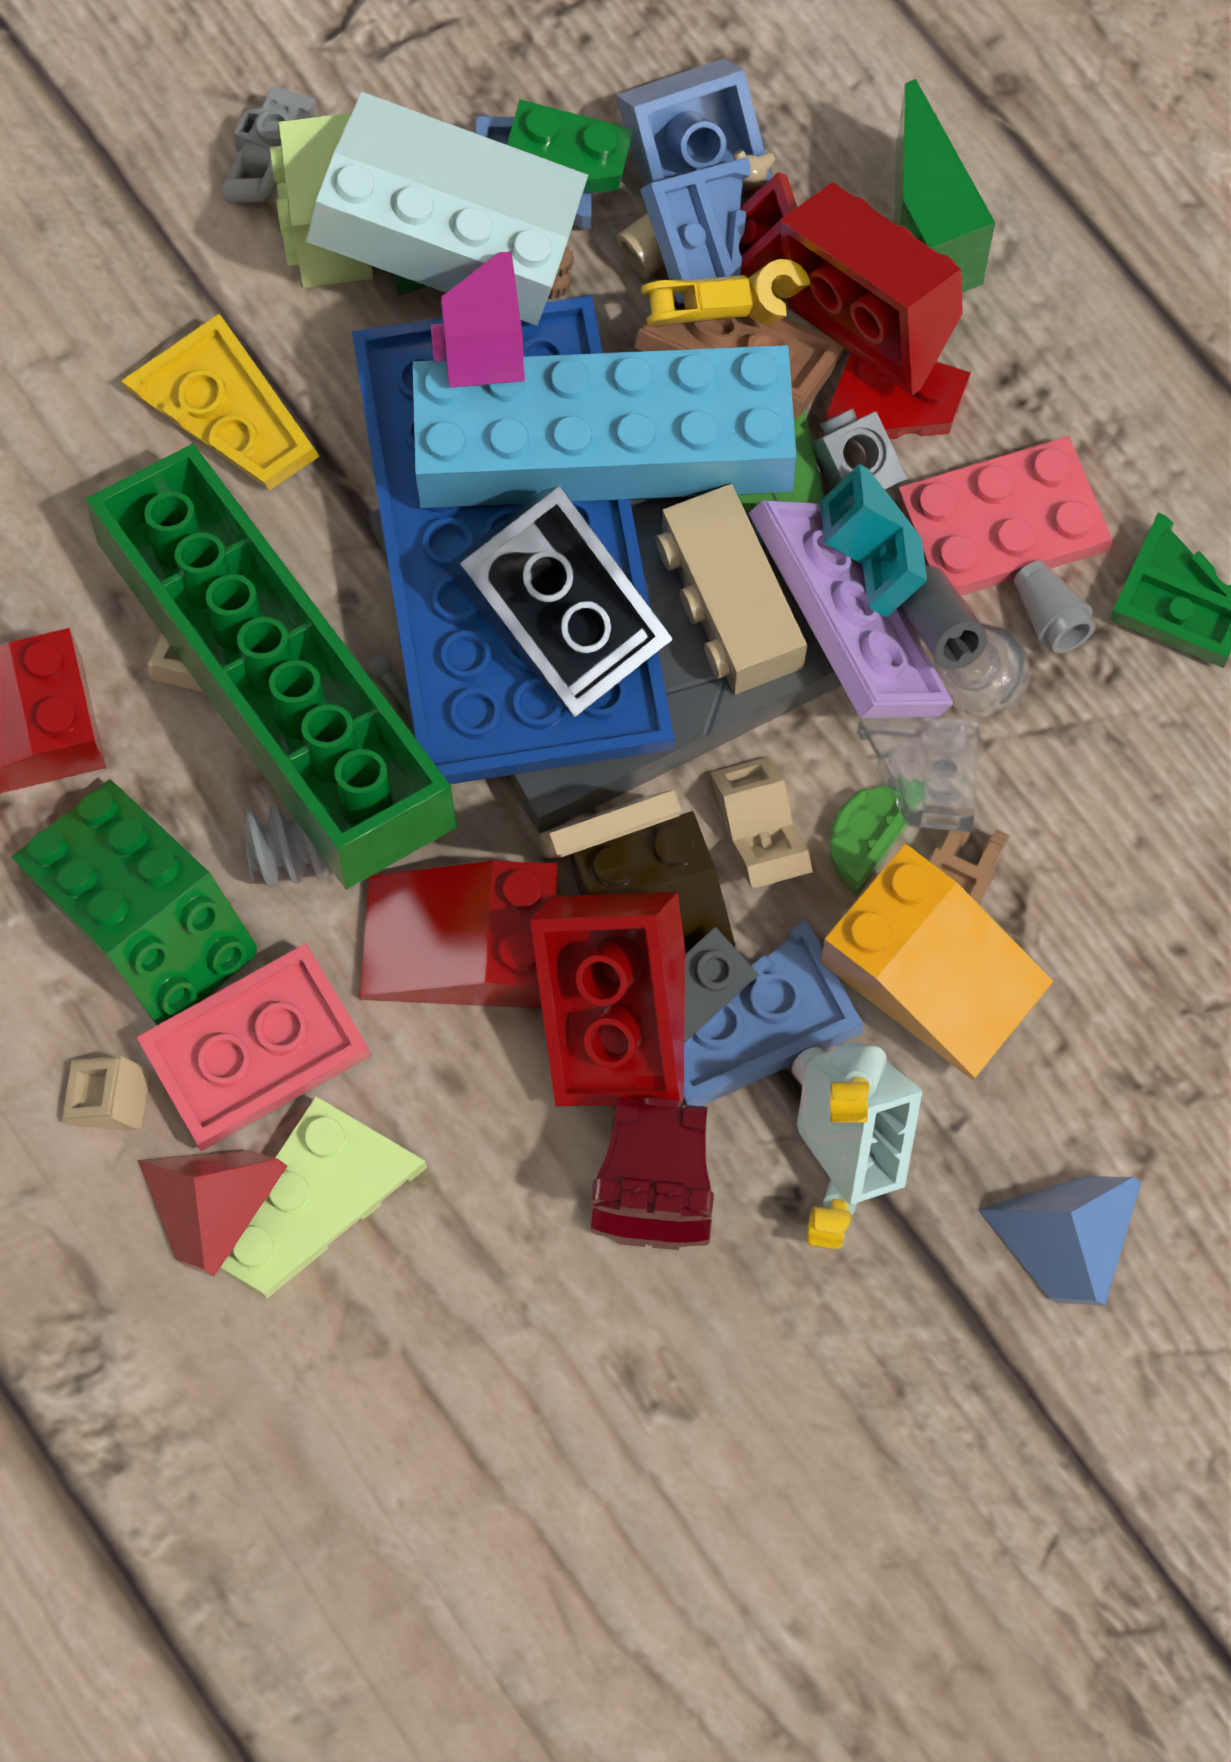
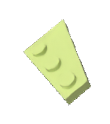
[219,1096,427,1299]

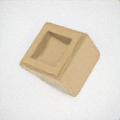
[62,1056,150,1131]

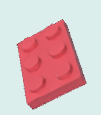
[897,436,1113,596]
[136,943,371,1152]

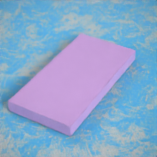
[749,500,953,718]

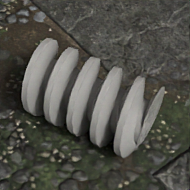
[244,805,330,887]

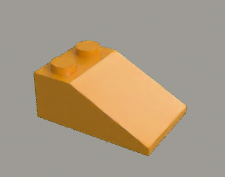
[820,843,1053,1081]

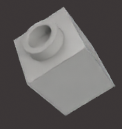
[810,408,907,492]

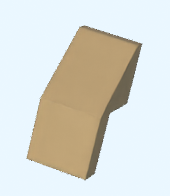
[710,756,813,889]

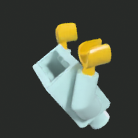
[792,1042,923,1249]

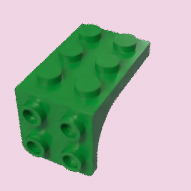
[11,779,257,1025]

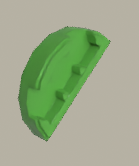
[830,783,929,896]

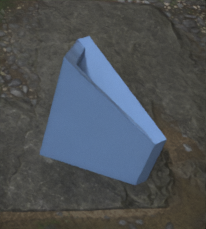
[978,1176,1141,1306]

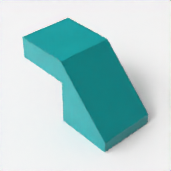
[820,464,927,618]

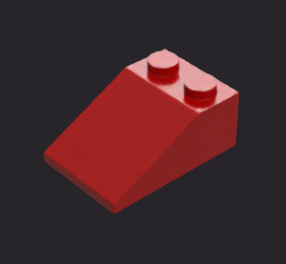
[0,628,107,794]
[359,860,559,1009]
[530,892,686,1107]

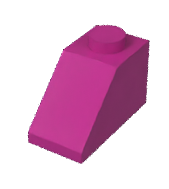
[430,251,525,388]

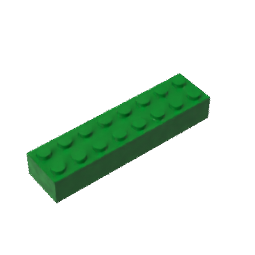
[85,443,457,890]

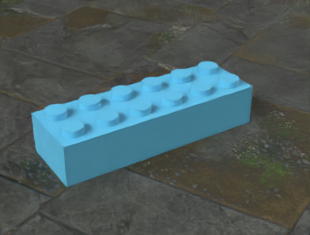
[412,345,796,508]

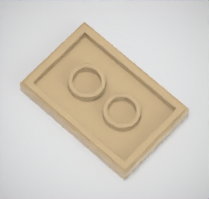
[532,790,682,858]

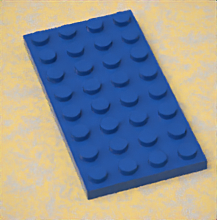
[352,295,675,784]

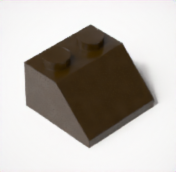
[572,811,736,954]

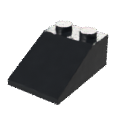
[445,486,672,717]

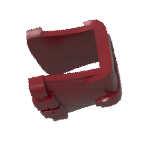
[590,1097,714,1250]

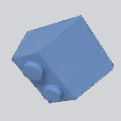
[616,58,771,193]

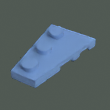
[682,918,863,1106]

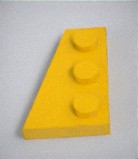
[121,313,319,491]

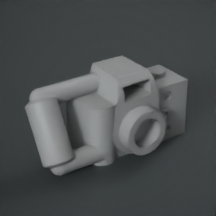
[222,85,318,203]

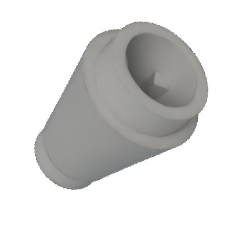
[1014,561,1095,653]

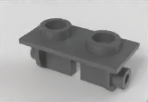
[684,927,759,1044]

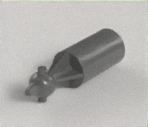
[899,564,987,669]

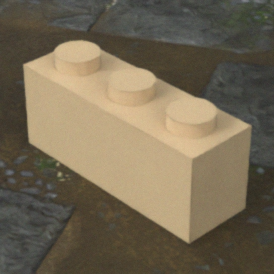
[655,484,807,695]

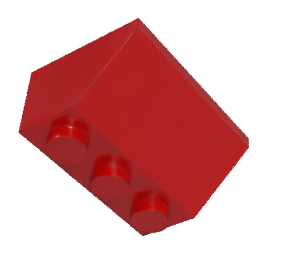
[779,182,963,396]

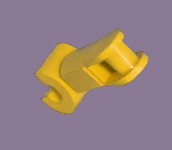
[641,259,810,327]

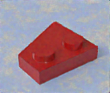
[819,353,971,439]

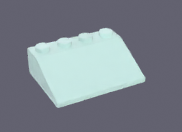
[306,92,588,326]

